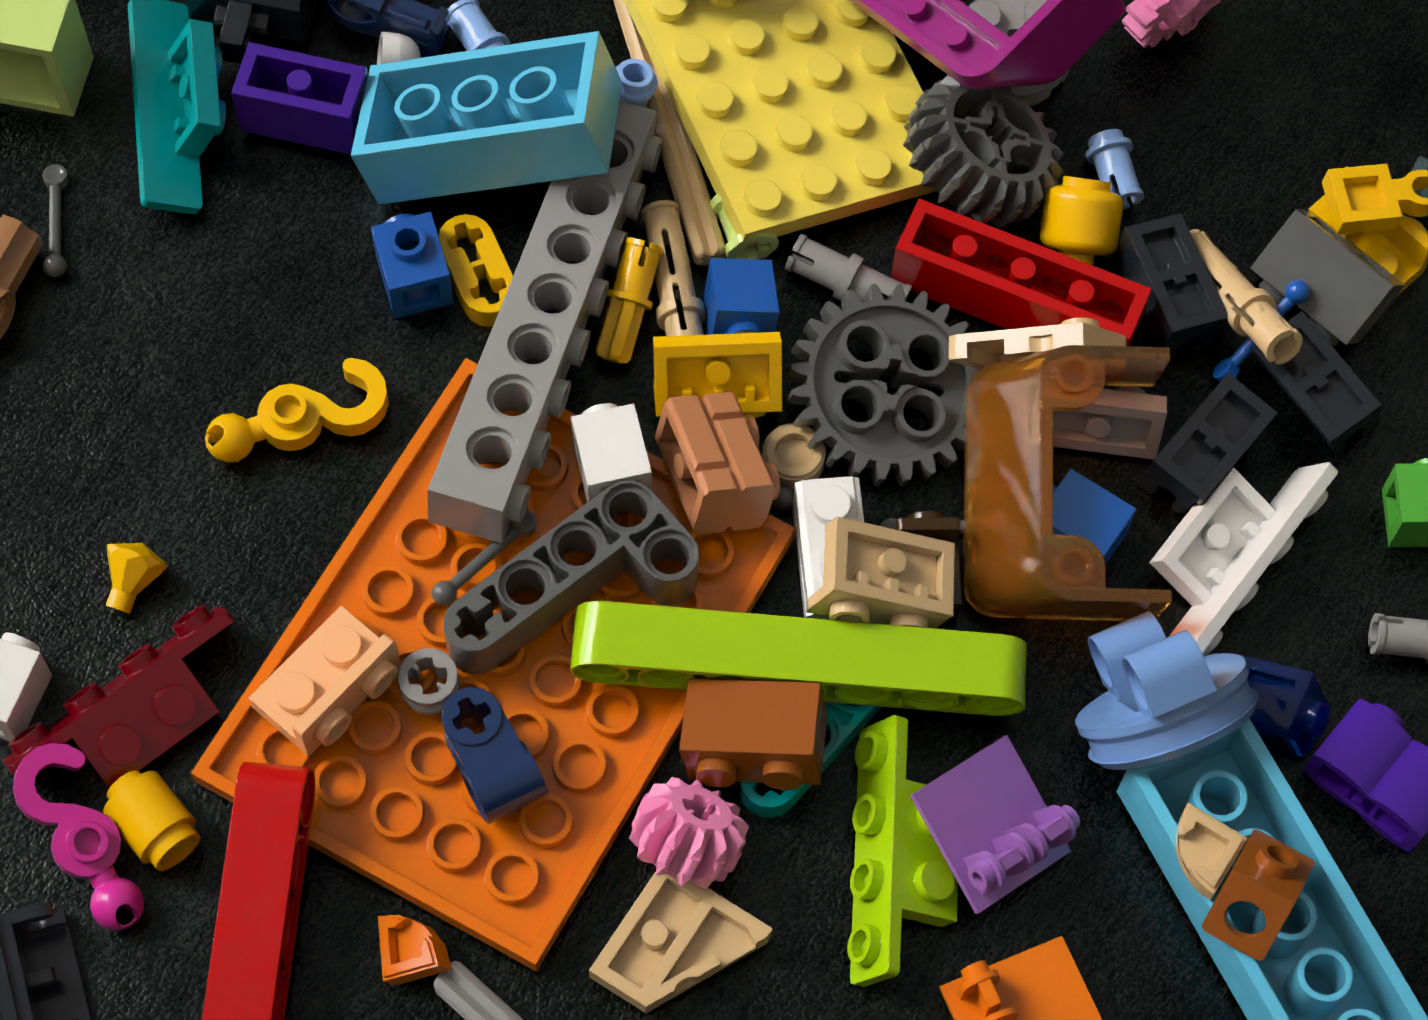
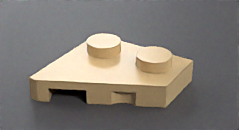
[949,318,1126,385]
[589,871,773,1013]

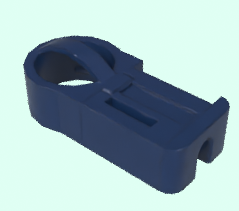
[326,0,450,57]

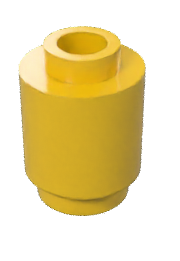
[103,770,201,871]

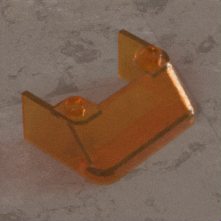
[964,345,1172,621]

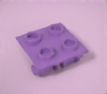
[910,735,1080,914]

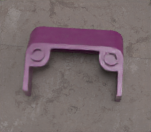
[849,0,1126,89]

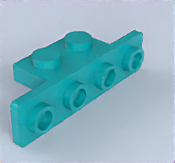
[128,0,226,215]

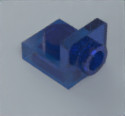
[1242,655,1330,757]

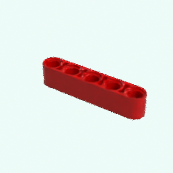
[202,762,315,1020]

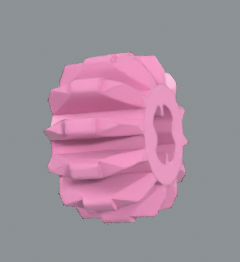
[629,777,749,889]

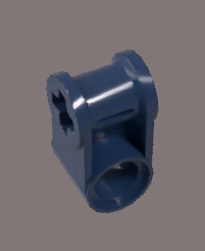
[441,687,548,825]

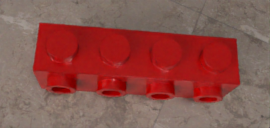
[891,199,1152,373]

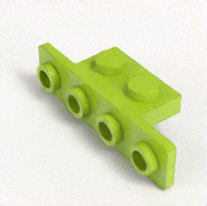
[847,715,958,987]

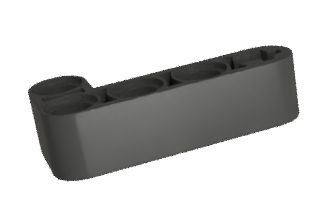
[443,480,699,675]

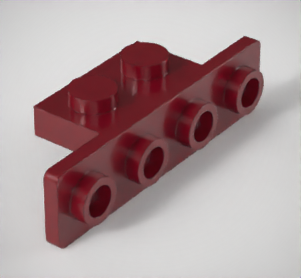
[2,605,234,789]

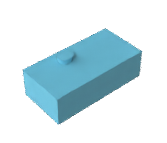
[351,31,622,204]

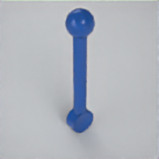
[1213,280,1310,382]

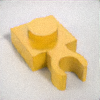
[1322,164,1428,235]

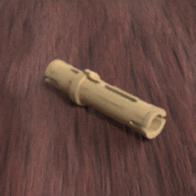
[641,200,706,336]
[1190,229,1303,364]

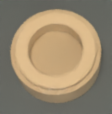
[762,423,826,489]

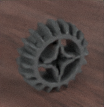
[903,75,1064,229]

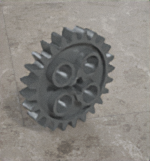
[786,284,990,487]

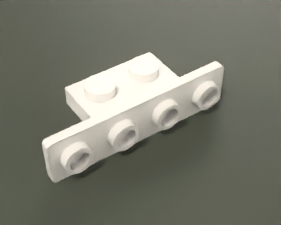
[1149,462,1338,656]

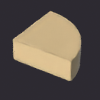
[1175,803,1248,900]

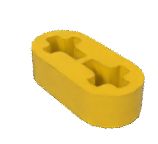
[438,214,513,327]

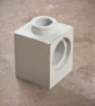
[571,403,652,502]

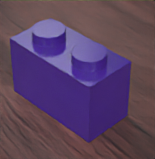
[231,42,368,155]

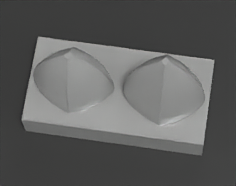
[1031,373,1167,460]

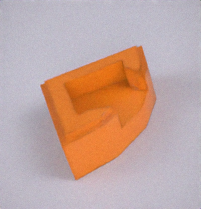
[378,915,452,985]

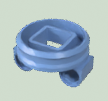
[1075,611,1259,770]

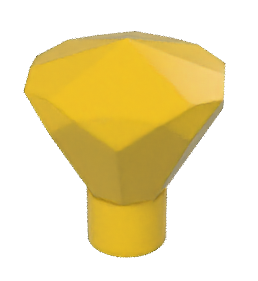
[106,543,168,614]

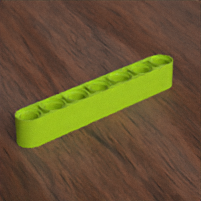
[570,601,1027,716]

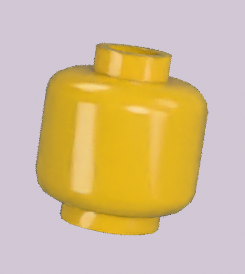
[1040,176,1123,266]

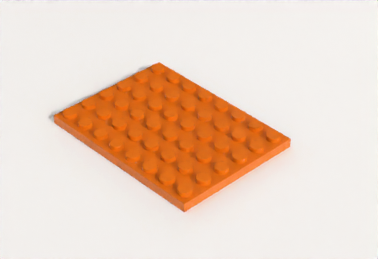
[191,358,796,972]

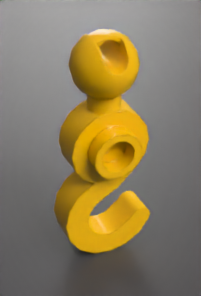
[205,358,389,463]

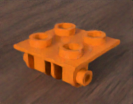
[939,936,1102,1020]

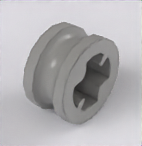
[398,648,460,715]

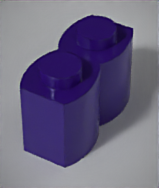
[1303,698,1428,852]

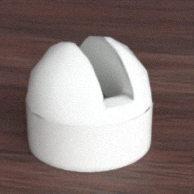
[377,32,421,65]

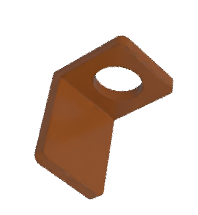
[1202,829,1315,961]

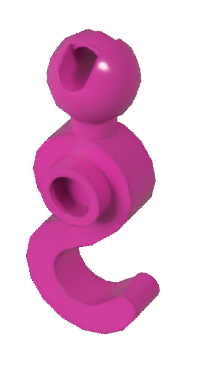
[13,743,145,931]

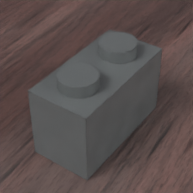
[1250,209,1405,346]

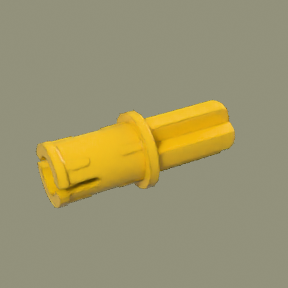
[595,237,664,364]

